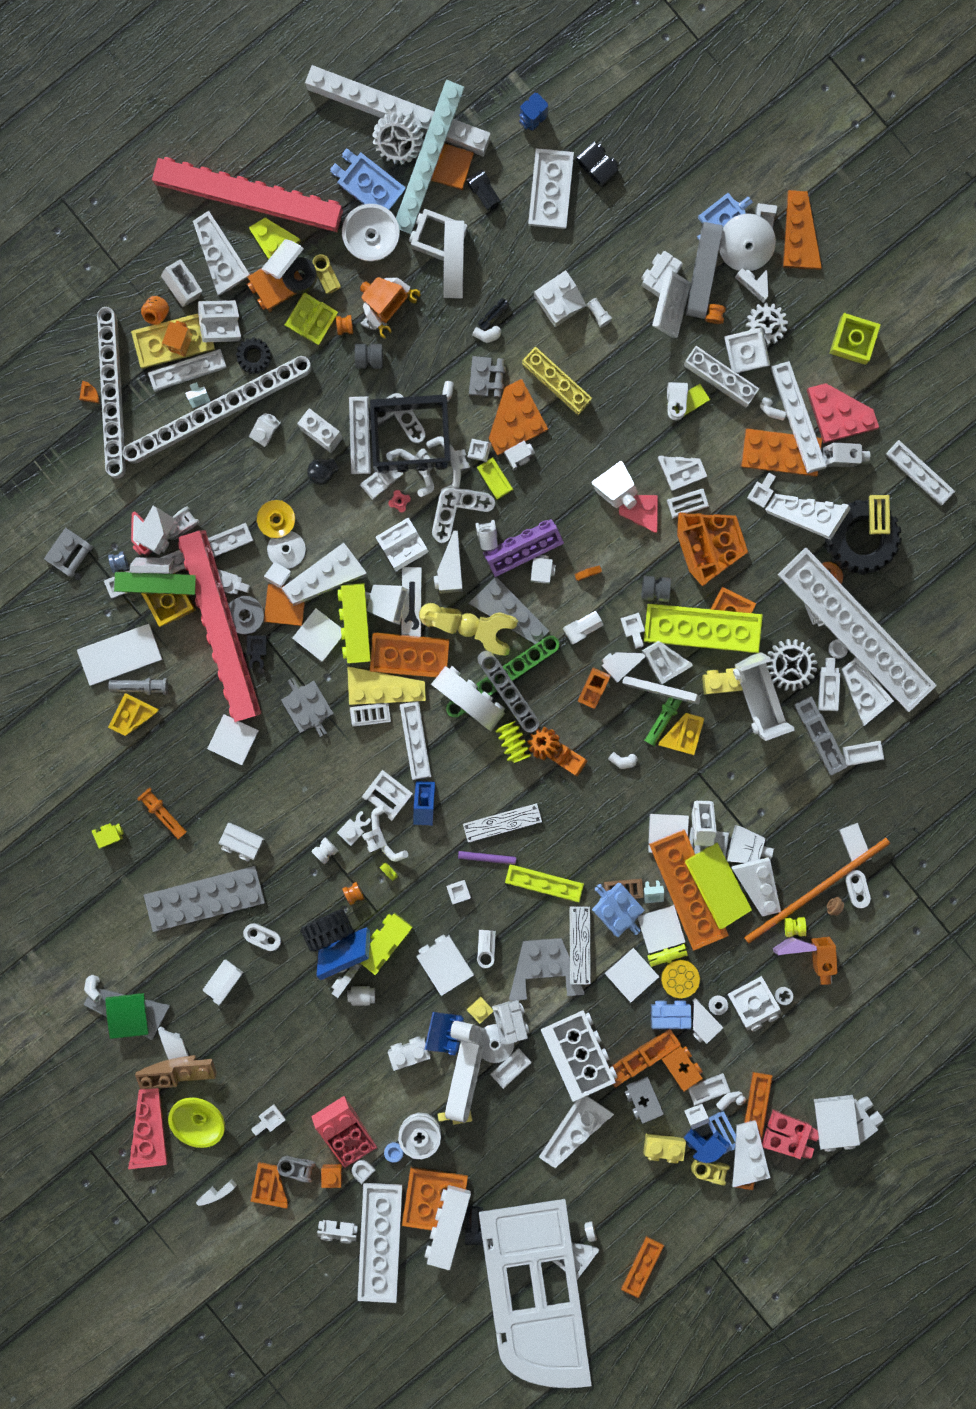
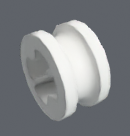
[775,987,793,1005]

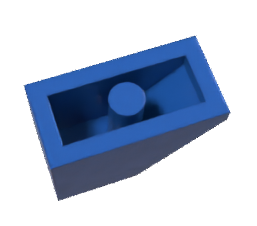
[413,781,435,826]

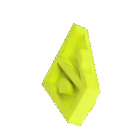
[249,218,300,259]

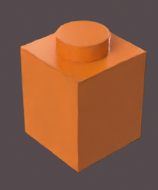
[321,1164,342,1188]

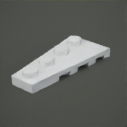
[765,494,851,540]

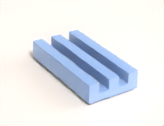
[708,1111,736,1154]

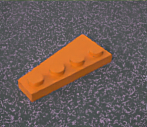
[783,190,822,270]

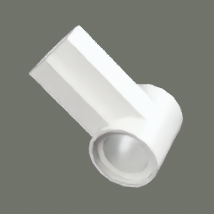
[562,611,603,645]
[477,930,496,968]

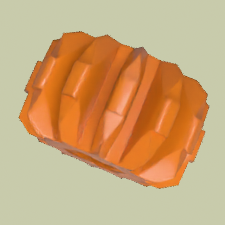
[527,727,561,760]

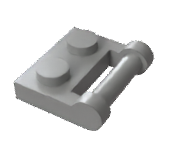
[44,527,94,578]

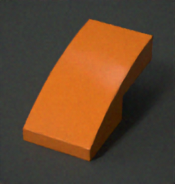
[549,741,588,777]

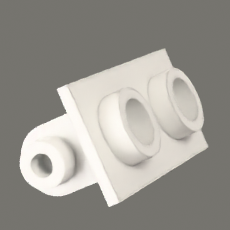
[317,1220,358,1244]

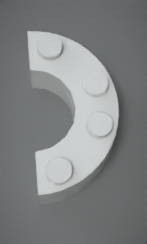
[431,666,505,732]

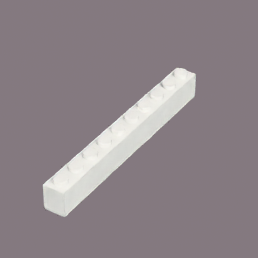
[305,65,490,157]

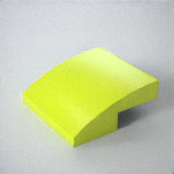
[284,293,338,345]

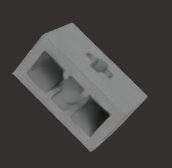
[625,1076,664,1124]

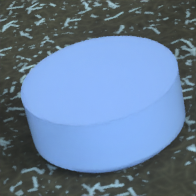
[384,1142,404,1163]

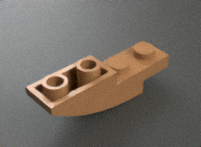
[135,1055,217,1090]

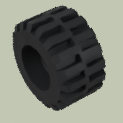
[300,909,354,952]

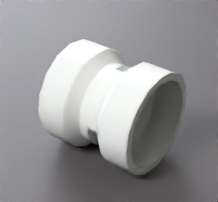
[312,837,338,864]

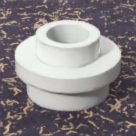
[708,996,728,1015]

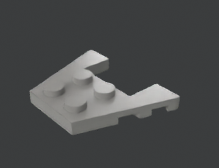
[509,938,584,1001]

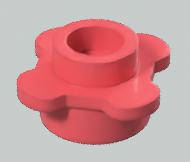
[388,490,411,512]

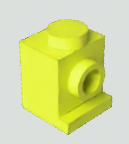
[92,823,124,848]

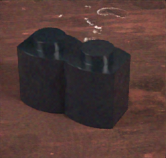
[576,142,619,188]

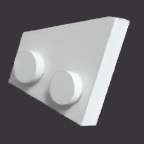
[658,456,707,492]

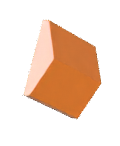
[710,587,756,613]

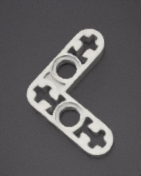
[369,393,425,444]
[432,487,495,543]

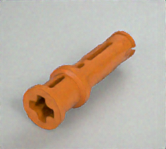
[138,788,187,840]

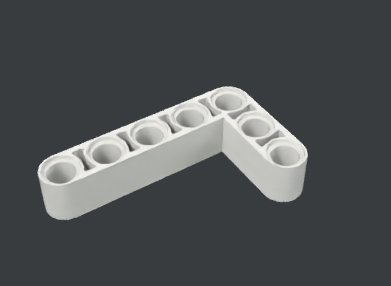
[445,1021,487,1123]

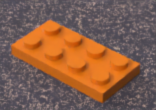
[741,429,822,477]
[370,633,450,677]

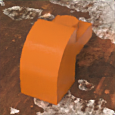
[578,668,611,709]

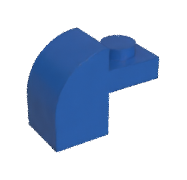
[684,1128,731,1163]

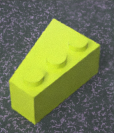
[360,913,413,975]

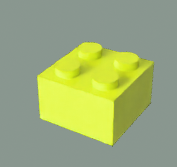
[829,313,881,365]

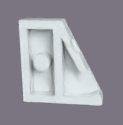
[642,641,693,684]
[332,963,362,998]
[552,1242,599,1279]

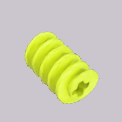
[496,721,531,763]

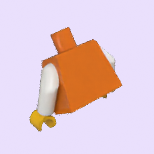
[360,277,421,338]

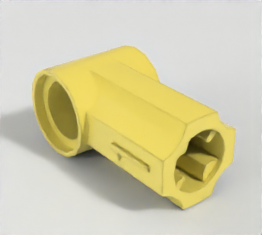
[313,254,341,295]

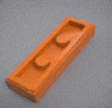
[621,1236,664,1298]

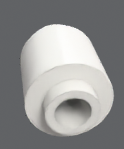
[347,986,375,1006]

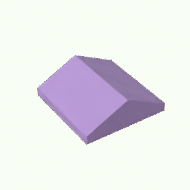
[773,937,817,955]

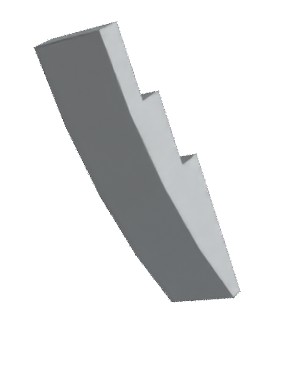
[794,696,848,775]

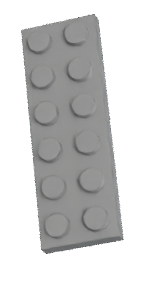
[144,866,265,932]

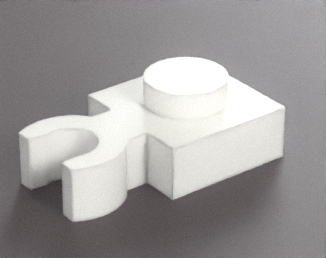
[337,811,371,846]

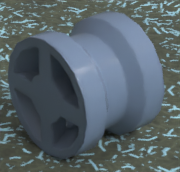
[108,551,129,573]

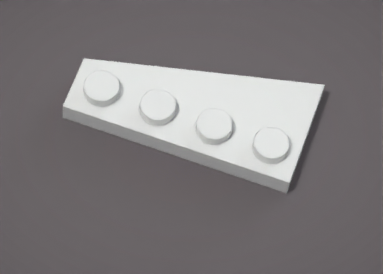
[193,211,250,296]
[539,1096,614,1168]

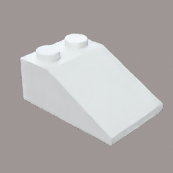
[434,531,463,593]

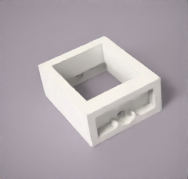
[409,209,468,261]
[297,408,343,453]

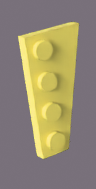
[347,666,426,705]

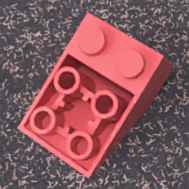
[311,1096,377,1168]

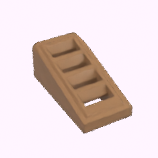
[604,878,643,899]

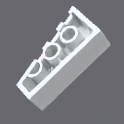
[282,543,367,606]

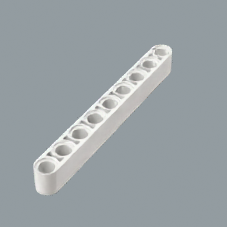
[97,307,126,479]

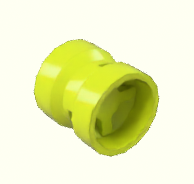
[784,917,806,937]

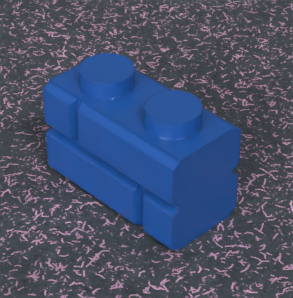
[519,93,548,131]

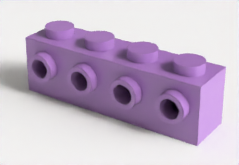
[483,519,564,577]

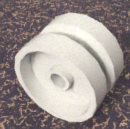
[398,1113,441,1159]

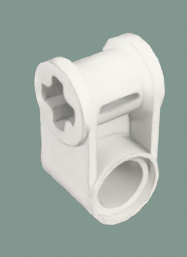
[667,382,688,421]
[169,506,199,540]
[475,520,498,550]

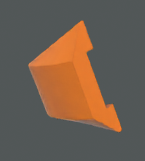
[677,512,748,586]

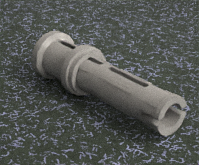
[109,678,168,695]

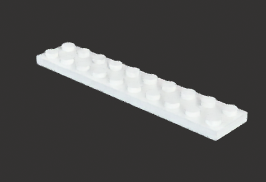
[778,548,937,712]

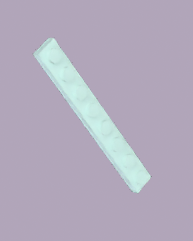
[396,80,465,234]

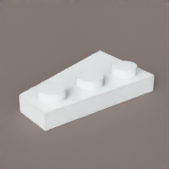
[841,657,893,726]
[732,857,781,916]

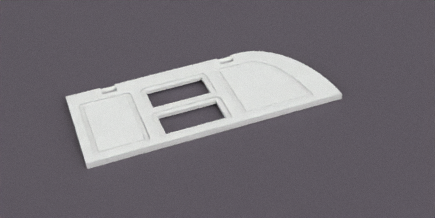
[479,1199,592,1388]

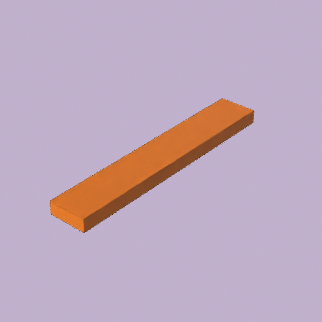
[736,1072,772,1190]

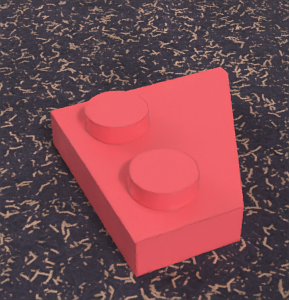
[619,495,658,533]

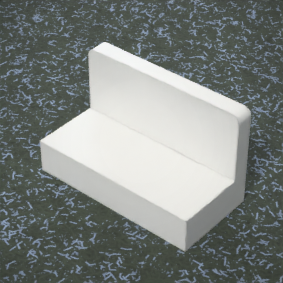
[203,960,244,1005]

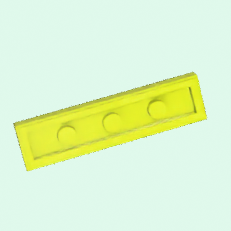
[505,864,584,902]

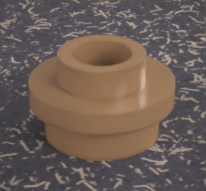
[827,897,844,916]

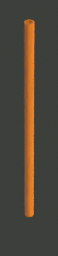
[744,838,890,944]

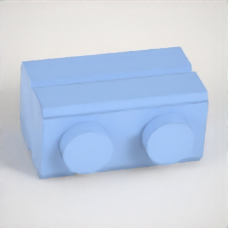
[651,1000,691,1029]

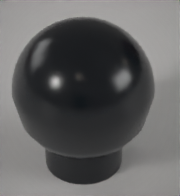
[307,458,339,485]

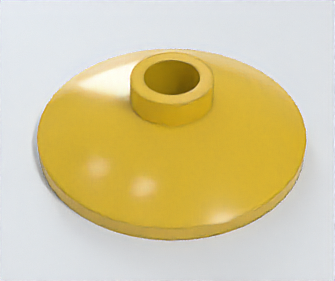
[257,500,295,538]

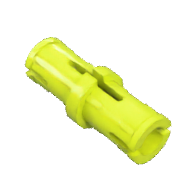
[647,944,688,967]

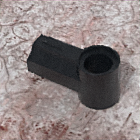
[466,170,501,211]
[465,1206,483,1245]

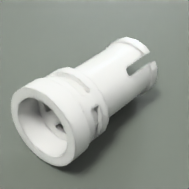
[587,298,613,328]

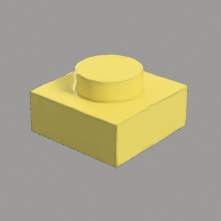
[467,997,493,1024]

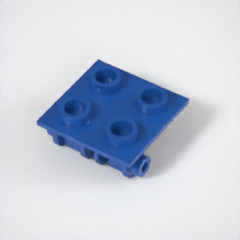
[424,1012,465,1055]

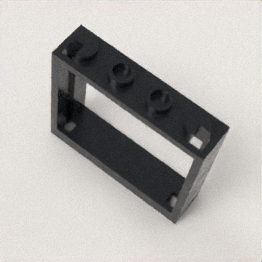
[370,394,451,474]

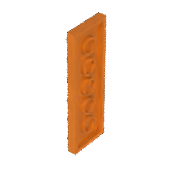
[649,829,729,951]

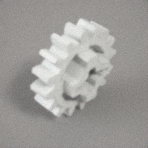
[746,302,788,345]

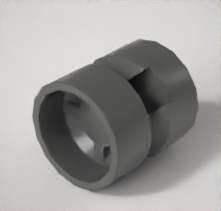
[355,344,383,369]
[641,576,671,603]

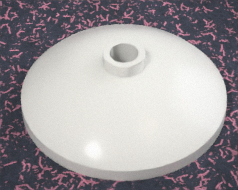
[342,204,400,261]
[719,214,776,271]

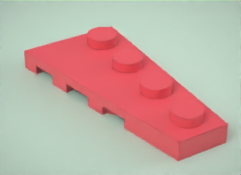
[128,1088,168,1169]

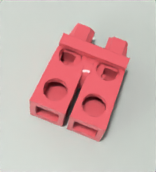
[761,1109,819,1159]

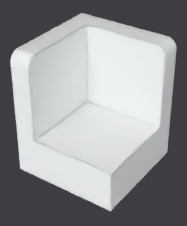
[755,203,777,229]

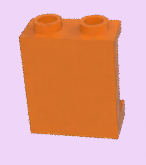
[247,268,302,312]

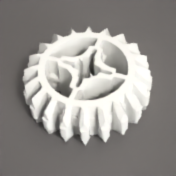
[373,111,424,164]
[767,639,817,691]

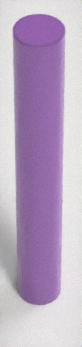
[458,851,516,865]

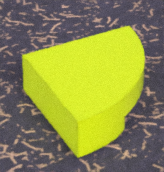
[379,862,398,881]

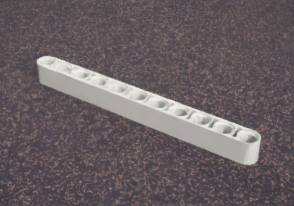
[123,356,312,464]

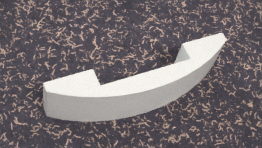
[444,220,464,298]

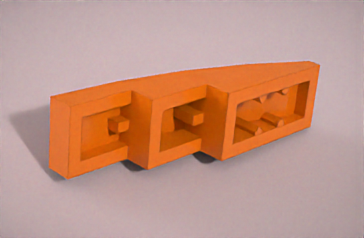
[609,1029,681,1088]

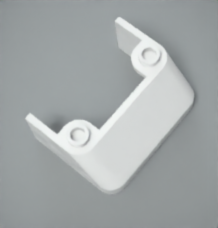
[733,652,794,741]

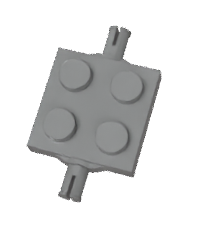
[281,677,333,737]

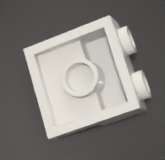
[728,976,781,1031]

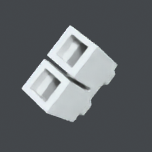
[854,1096,884,1144]

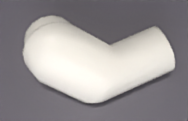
[84,975,102,1002]

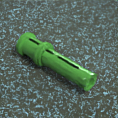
[644,697,682,747]

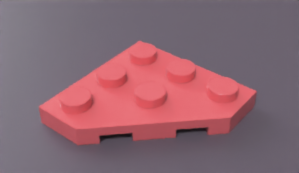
[807,383,879,443]

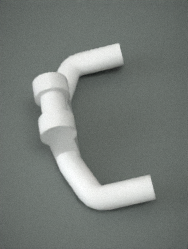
[426,436,470,494]
[386,448,434,497]
[362,804,408,862]

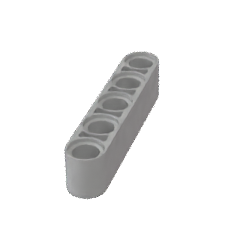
[686,222,723,319]
[478,651,539,732]

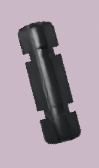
[478,298,509,330]

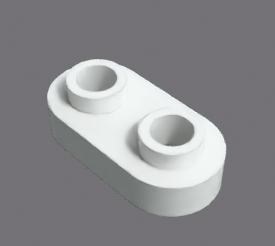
[845,870,871,908]
[244,923,281,951]

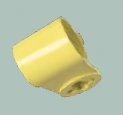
[691,1160,730,1185]

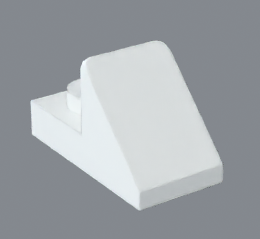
[735,268,768,303]

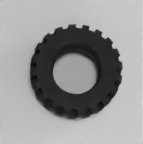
[825,500,902,575]

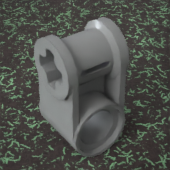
[277,1156,316,1183]

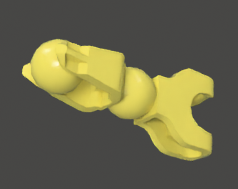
[419,603,518,656]

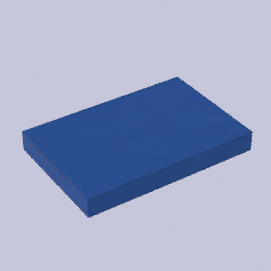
[317,927,370,980]

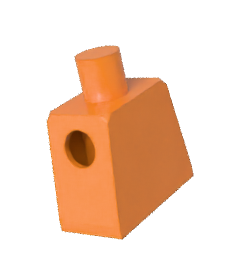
[811,937,837,985]

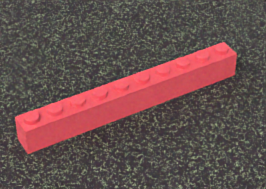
[152,157,343,232]
[178,530,262,722]

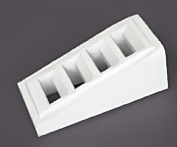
[350,703,391,727]

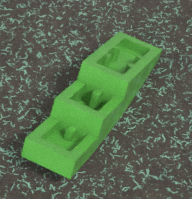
[114,572,196,595]

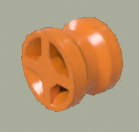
[705,304,726,324]
[336,315,353,336]
[342,882,364,906]

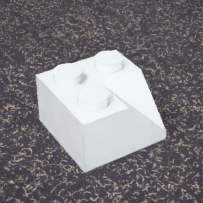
[534,270,586,327]
[134,506,179,555]

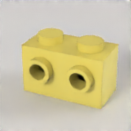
[702,668,743,695]
[643,1133,686,1163]

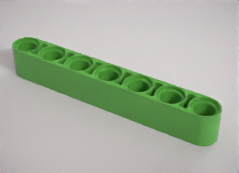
[446,636,559,718]

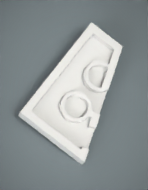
[732,1120,770,1187]

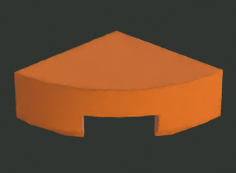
[79,381,99,403]
[574,565,602,581]

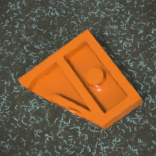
[251,1162,288,1208]

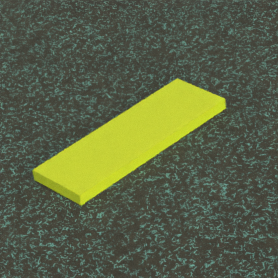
[644,604,763,653]

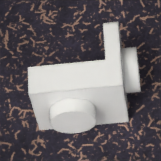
[249,413,280,446]

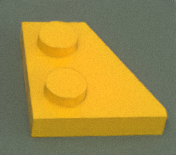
[108,693,159,736]
[658,713,704,755]

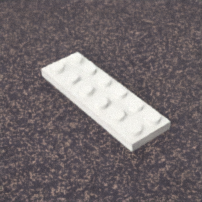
[358,1183,402,1303]

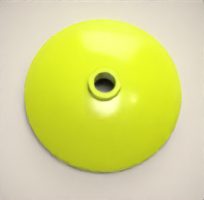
[168,1098,225,1148]

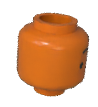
[141,296,169,325]

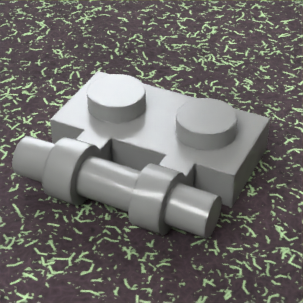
[469,356,506,398]

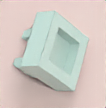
[186,382,211,408]
[644,881,664,903]

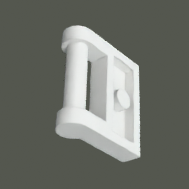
[362,770,413,821]

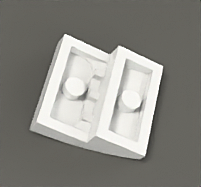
[262,239,304,279]
[198,300,241,342]
[376,518,429,571]

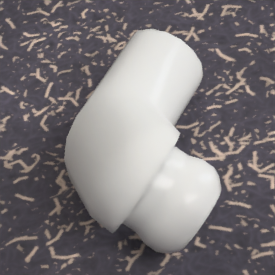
[472,326,501,343]
[442,381,454,401]
[760,397,786,421]
[608,752,638,769]
[716,1091,746,1111]

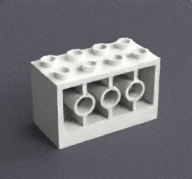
[541,1011,618,1102]

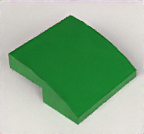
[105,993,149,1039]

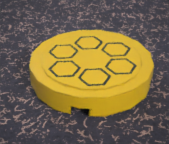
[661,960,700,999]

